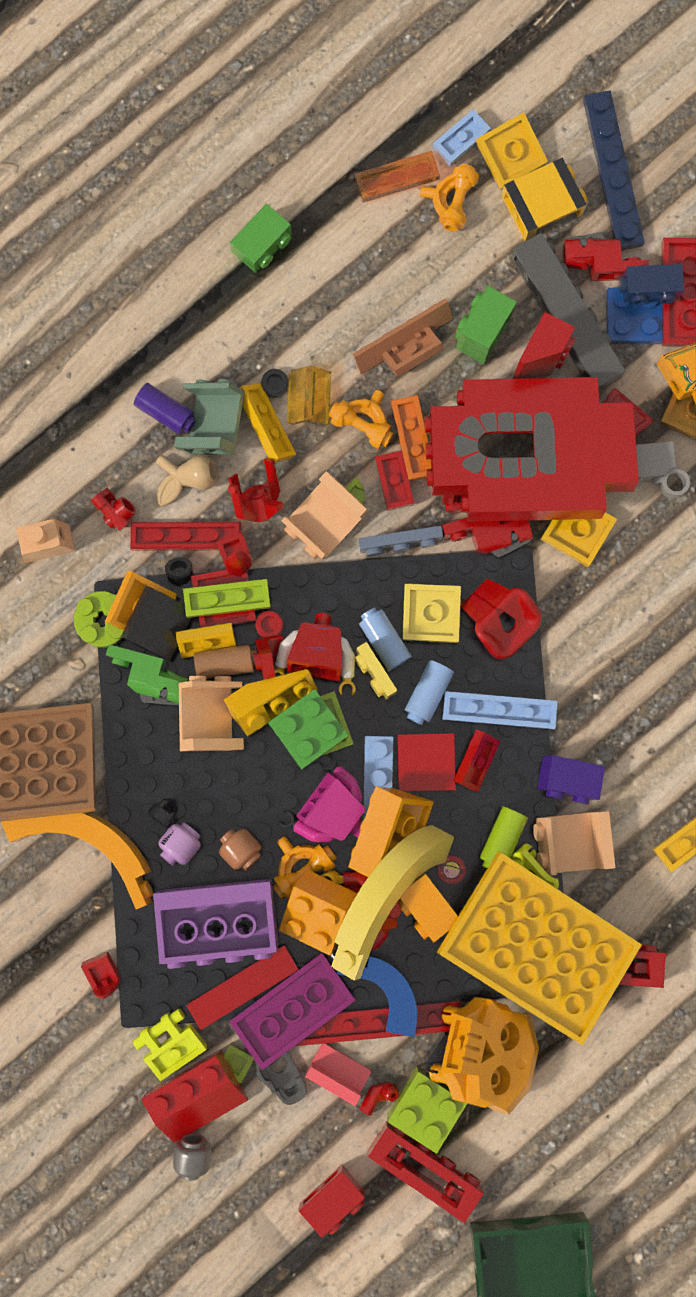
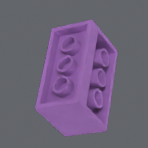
[153,878,279,969]

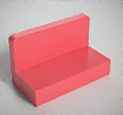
[305,1043,371,1106]

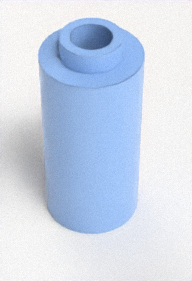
[359,608,412,671]
[405,660,454,725]

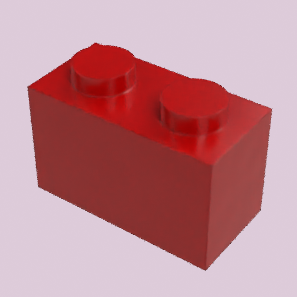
[298,1164,365,1238]

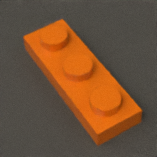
[391,395,431,482]

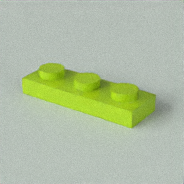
[183,579,271,618]

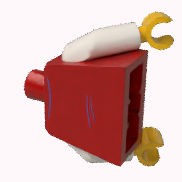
[274,613,356,695]

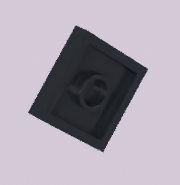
[121,586,191,660]

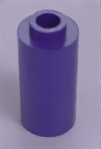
[133,383,196,435]

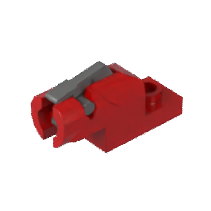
[562,232,649,282]
[442,518,533,558]

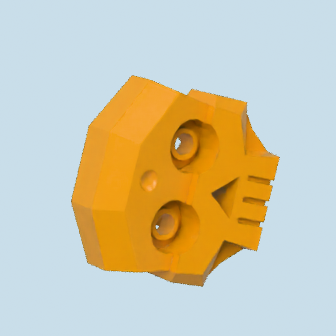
[429,997,539,1115]

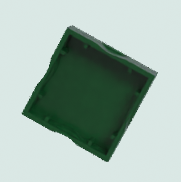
[470,1212,596,1297]

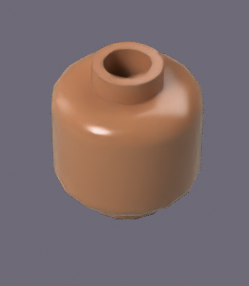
[219,829,261,871]

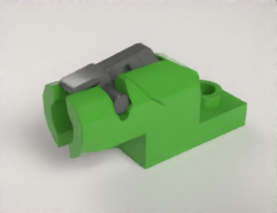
[106,645,189,706]

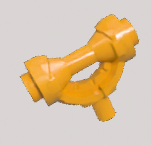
[420,164,479,232]
[328,390,394,450]
[273,836,337,900]

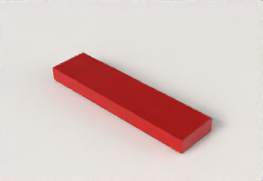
[130,522,241,551]
[186,944,299,1030]

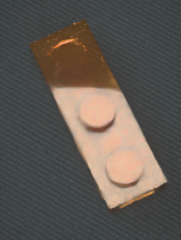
[355,151,440,203]

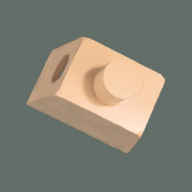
[16,519,75,563]

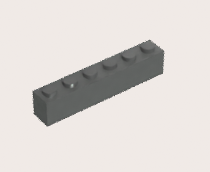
[511,233,626,391]

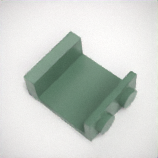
[174,379,245,455]

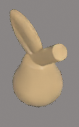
[156,454,218,506]

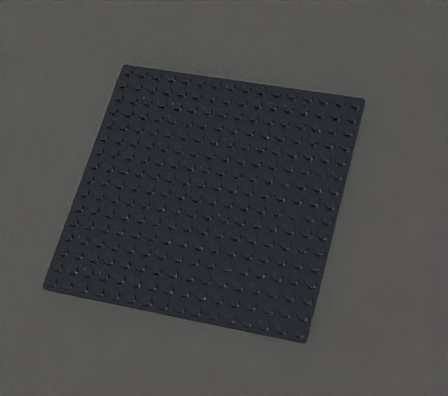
[94,548,563,1028]

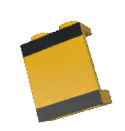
[501,157,587,242]

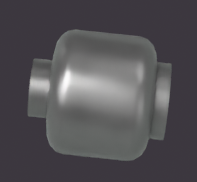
[173,1133,211,1181]

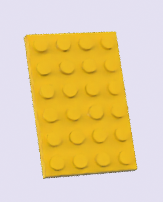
[437,852,642,1046]

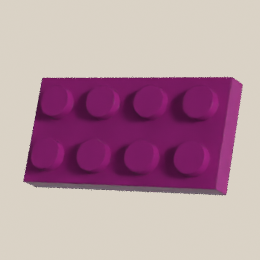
[229,953,356,1070]

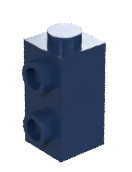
[618,264,684,305]

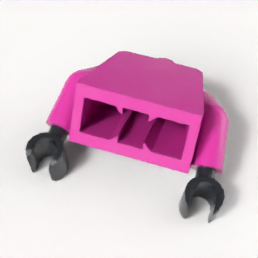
[278,754,365,842]

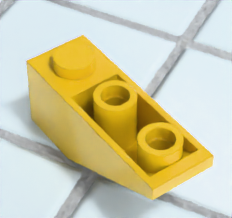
[223,669,318,736]

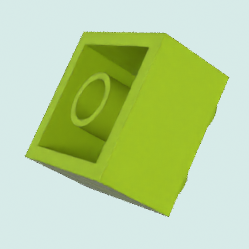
[387,1066,467,1154]

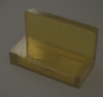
[287,365,331,426]

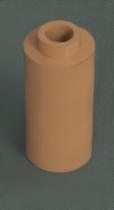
[194,644,257,679]

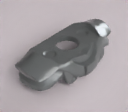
[253,1051,307,1105]

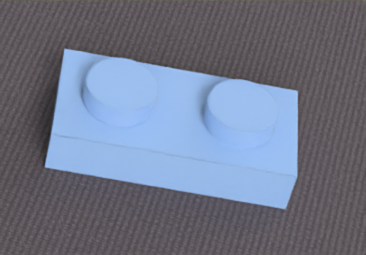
[432,109,491,167]

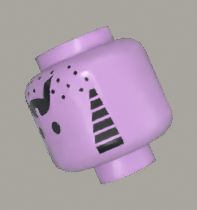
[159,822,201,866]

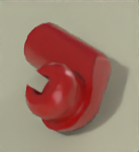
[359,1082,399,1116]

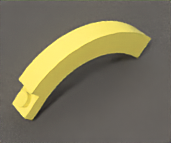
[331,825,454,981]

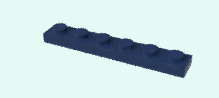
[583,90,645,251]

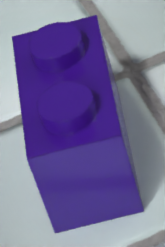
[537,755,605,805]

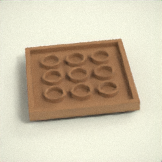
[0,703,96,822]

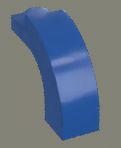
[337,956,417,1037]

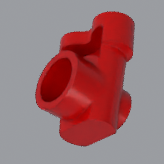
[90,488,136,531]

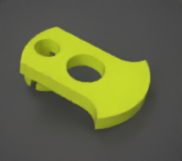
[511,844,559,889]

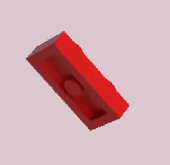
[375,450,414,511]
[454,729,501,793]

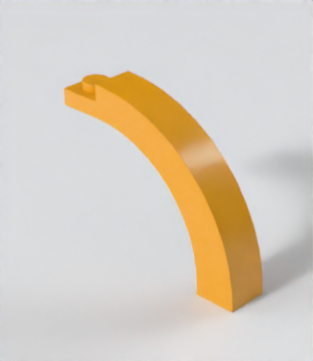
[1,812,153,910]

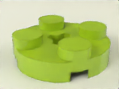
[74,591,123,648]

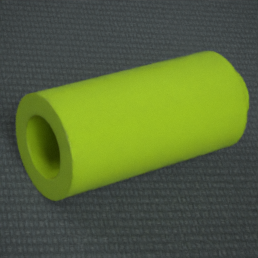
[480,806,528,868]

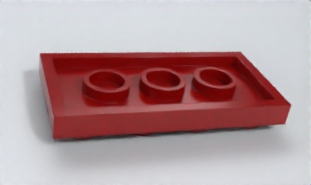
[661,237,696,347]

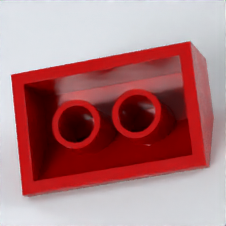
[512,312,576,379]
[141,1049,249,1143]

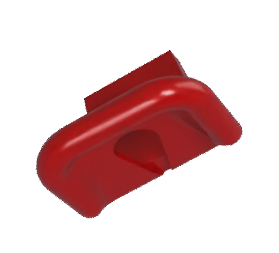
[460,579,542,659]

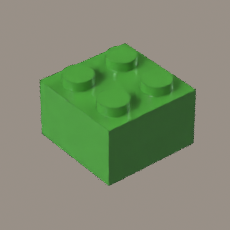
[455,286,517,365]
[268,689,348,770]

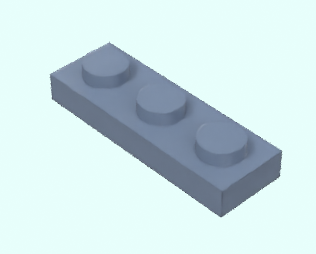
[359,526,443,556]

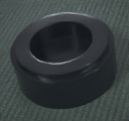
[261,369,289,398]
[165,557,194,585]

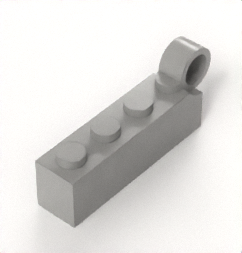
[636,441,690,499]

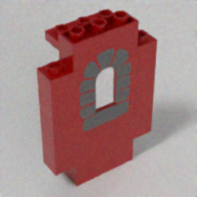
[424,377,639,522]

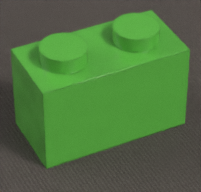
[230,203,292,273]

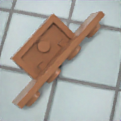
[352,298,453,377]

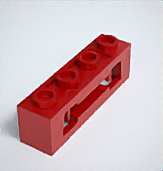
[619,944,666,988]
[368,1121,484,1224]

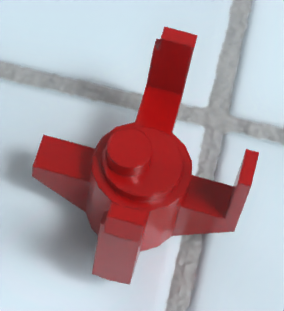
[228,458,284,522]

